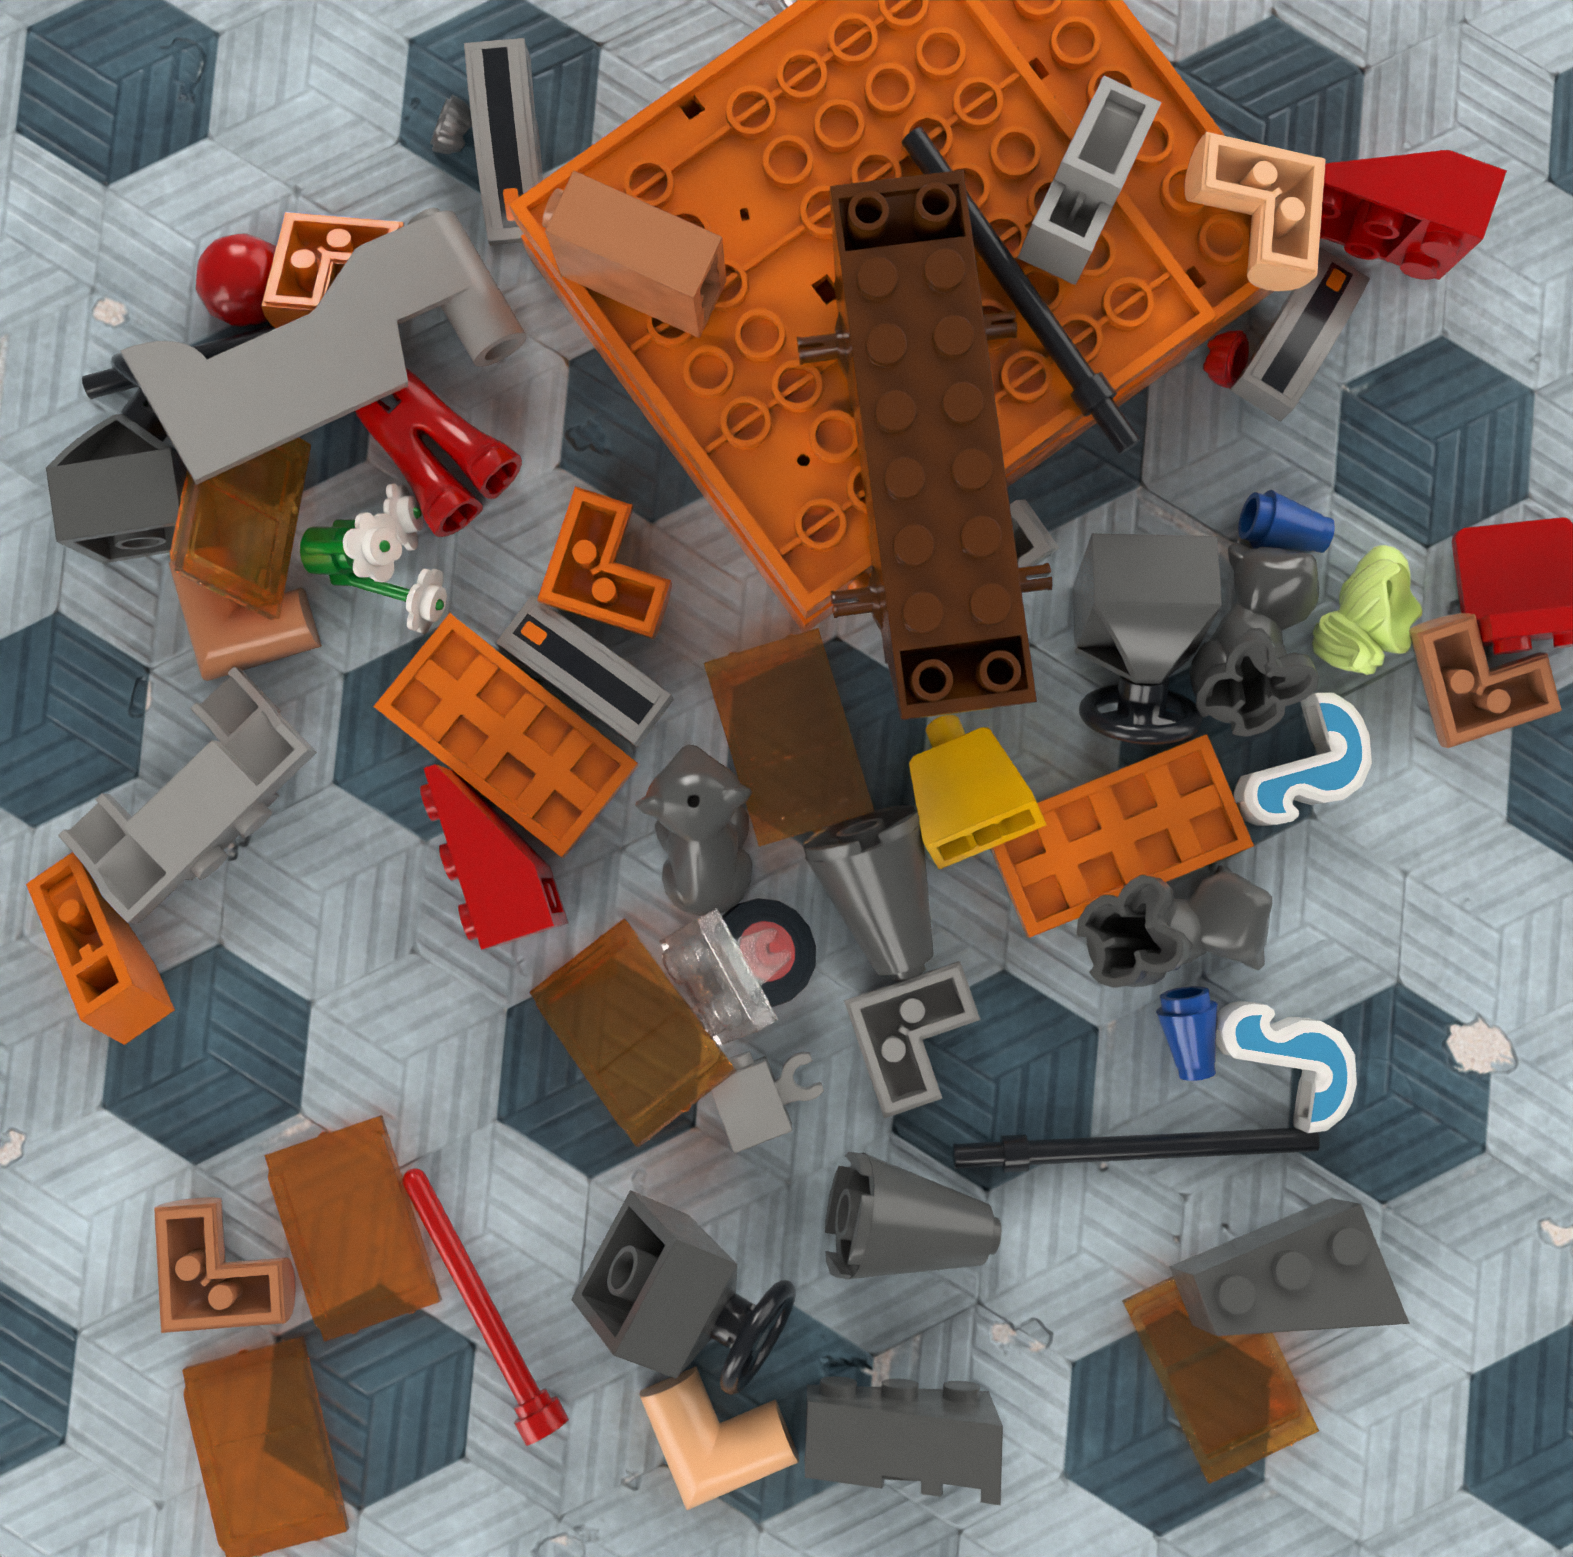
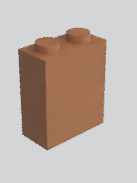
[542,171,726,338]

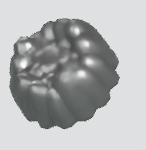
[430,95,472,154]

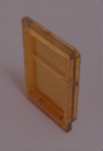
[170,437,311,620]
[704,628,875,847]
[529,918,737,1148]
[264,1115,442,1342]
[1122,1276,1319,1484]
[182,1336,350,1557]

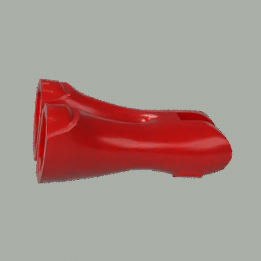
[355,368,522,537]

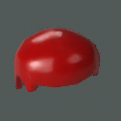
[195,233,276,326]

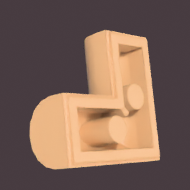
[1185,132,1326,291]
[639,1367,799,1510]

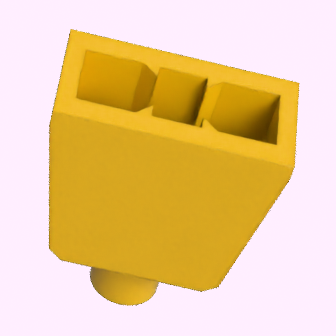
[909,715,1047,870]

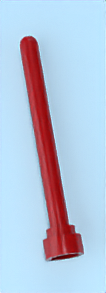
[402,1168,569,1446]

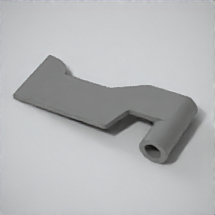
[120,208,527,485]

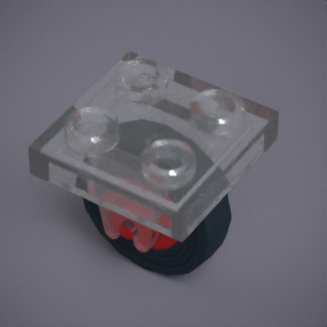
[659,898,816,1047]

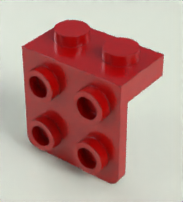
[1452,517,1573,655]

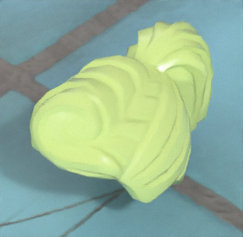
[1312,545,1423,675]

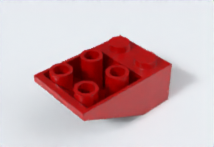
[1320,150,1507,280]
[420,764,569,950]

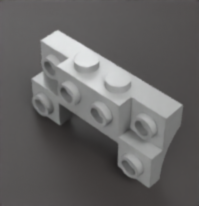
[58,667,317,923]

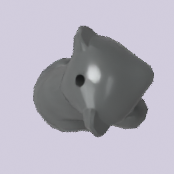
[1189,544,1319,737]
[635,744,753,916]
[1077,866,1272,988]

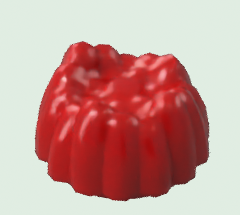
[1202,330,1249,389]

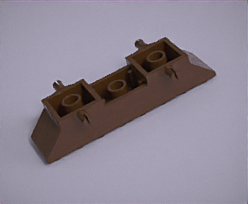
[797,170,1053,720]

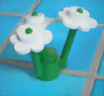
[300,483,447,634]

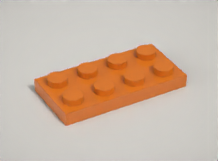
[373,613,640,858]
[990,734,1254,938]

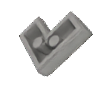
[844,961,980,1118]

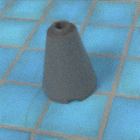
[802,805,934,982]
[825,1152,1001,1279]

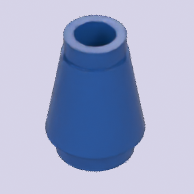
[1238,490,1335,553]
[1156,986,1218,1081]

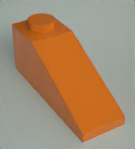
[26,852,175,1045]

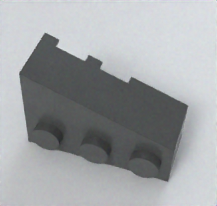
[1169,1198,1410,1336]
[804,1376,1003,1505]

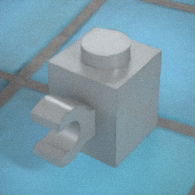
[708,1051,824,1154]

